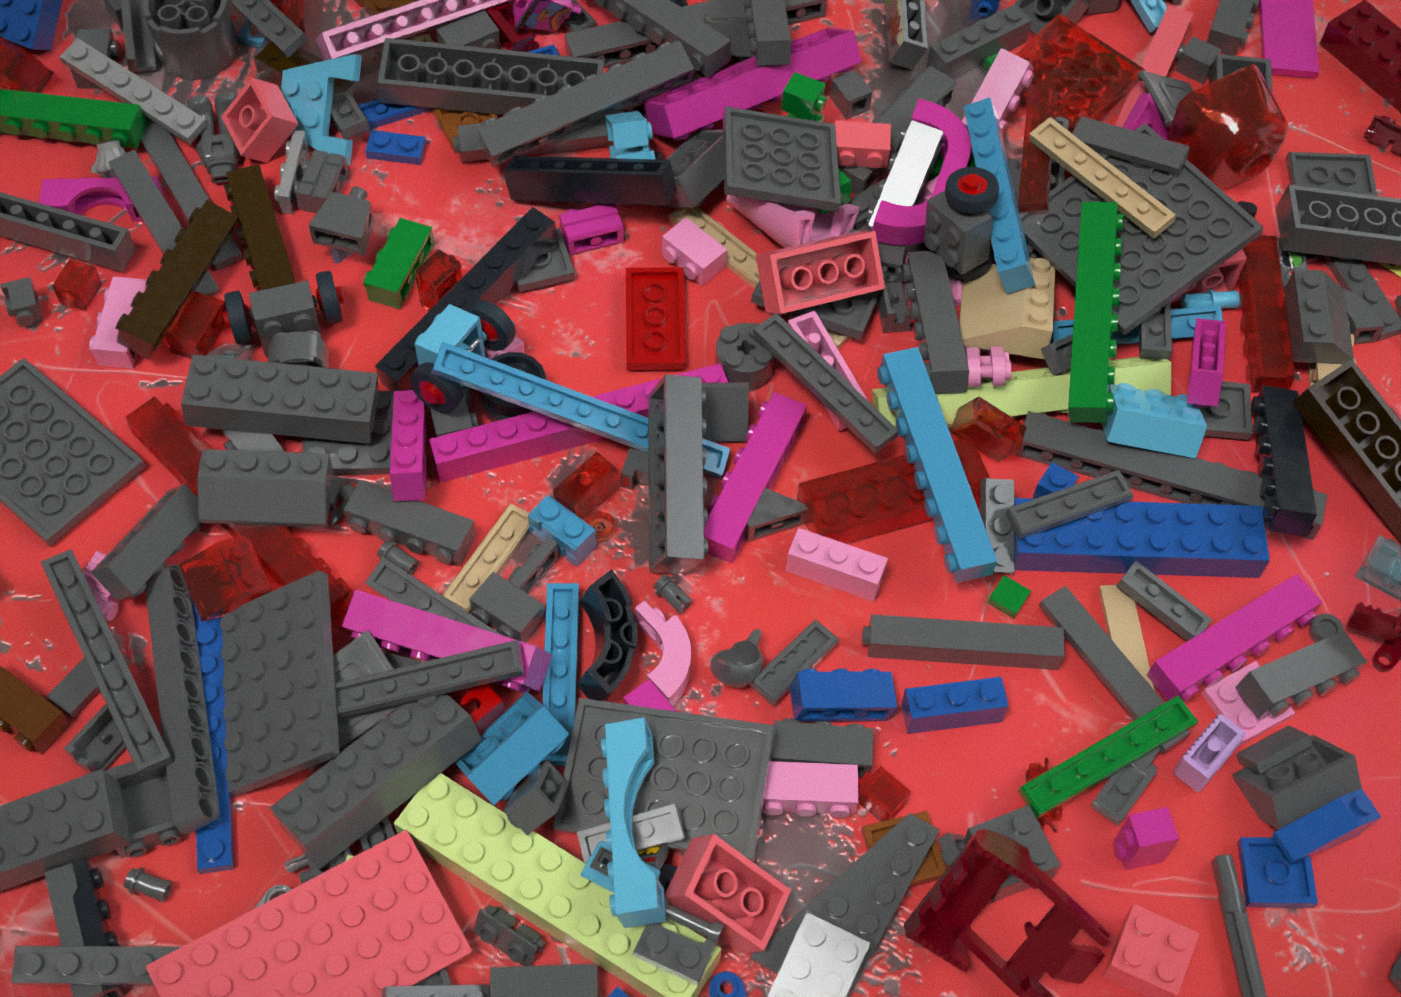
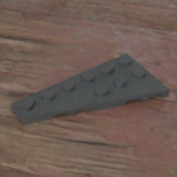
[749,813,940,997]

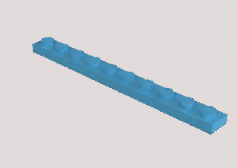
[431,342,730,479]

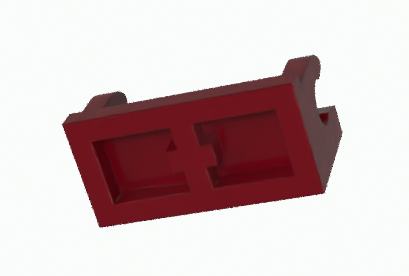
[486,2,540,52]

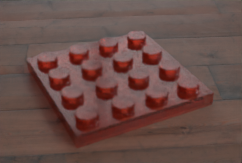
[1016,13,1146,133]

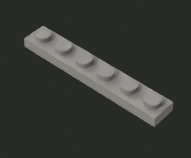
[60,38,208,144]

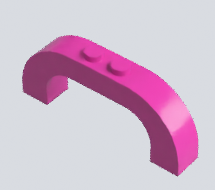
[872,99,971,245]

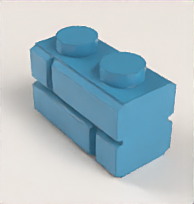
[528,495,597,567]

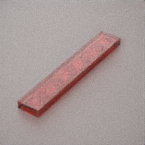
[1018,81,1058,213]

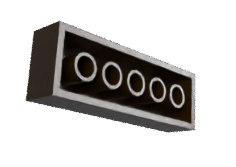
[1292,359,1401,542]

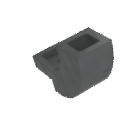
[1279,288,1385,345]

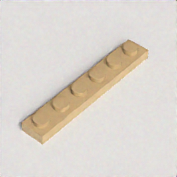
[1029,117,1176,239]

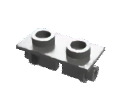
[473,905,546,966]

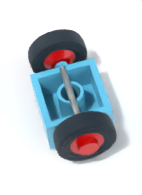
[410,301,516,413]

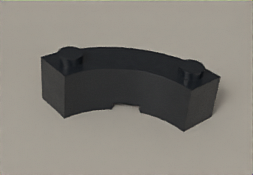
[577,569,638,701]

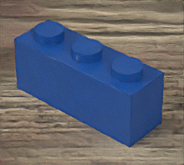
[789,668,897,721]
[901,677,1009,734]

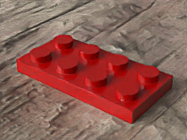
[626,267,686,370]

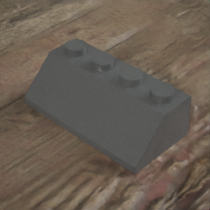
[198,449,334,527]

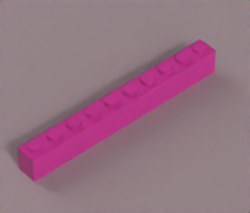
[429,363,728,483]

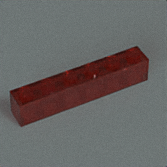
[1235,235,1295,393]

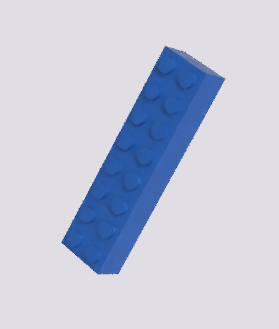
[1014,498,1270,578]

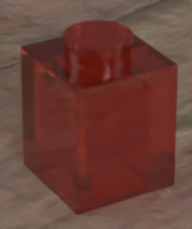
[52,259,102,311]
[858,766,911,822]

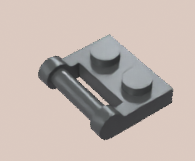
[633,898,725,986]

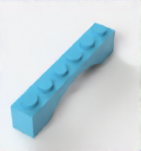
[601,718,666,928]

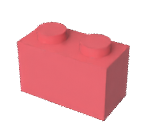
[834,120,891,168]

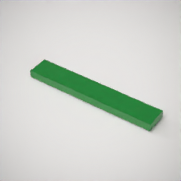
[1018,696,1199,819]

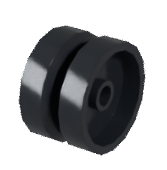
[480,352,546,422]

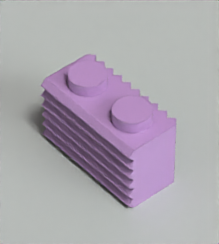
[1174,714,1246,792]

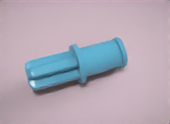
[1180,289,1240,309]

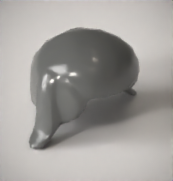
[710,629,763,688]

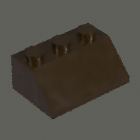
[254,42,356,96]

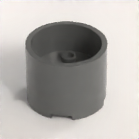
[143,0,238,79]

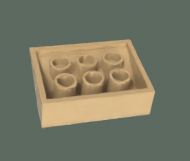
[959,258,1055,359]

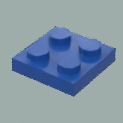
[1237,837,1318,908]

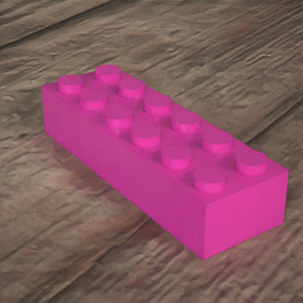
[342,589,552,694]

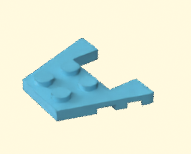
[281,54,362,165]

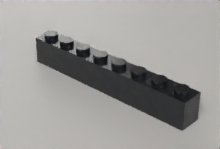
[375,207,558,391]

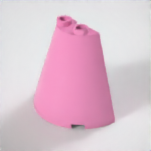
[726,195,860,248]

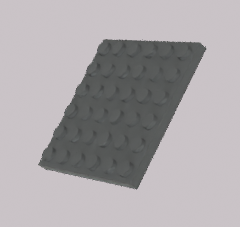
[1020,123,1263,335]

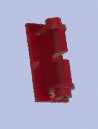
[1364,115,1401,156]

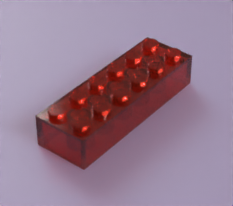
[796,437,990,544]

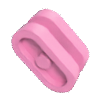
[966,346,1011,387]

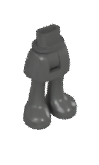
[187,92,240,183]

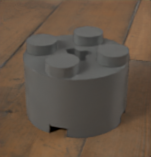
[715,323,775,392]
[268,330,329,368]

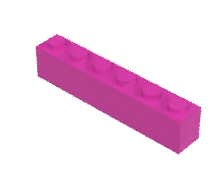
[704,392,807,564]
[1146,574,1323,702]

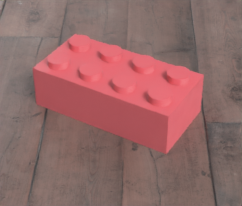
[755,231,885,314]

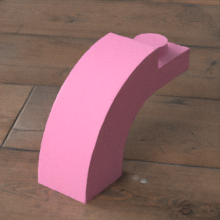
[635,600,691,707]

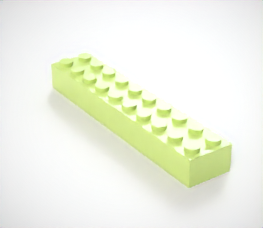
[394,773,721,997]

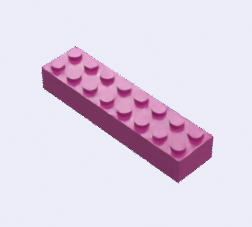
[642,27,862,140]

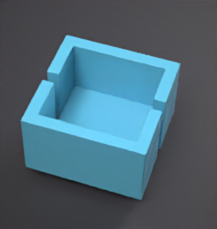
[605,111,655,159]

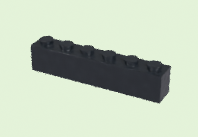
[503,156,676,206]
[1251,385,1317,537]

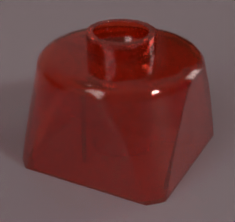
[1166,64,1288,191]

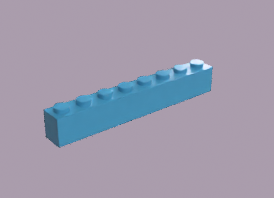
[963,97,1035,294]
[877,347,997,583]

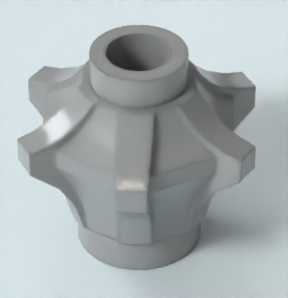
[91,140,126,178]

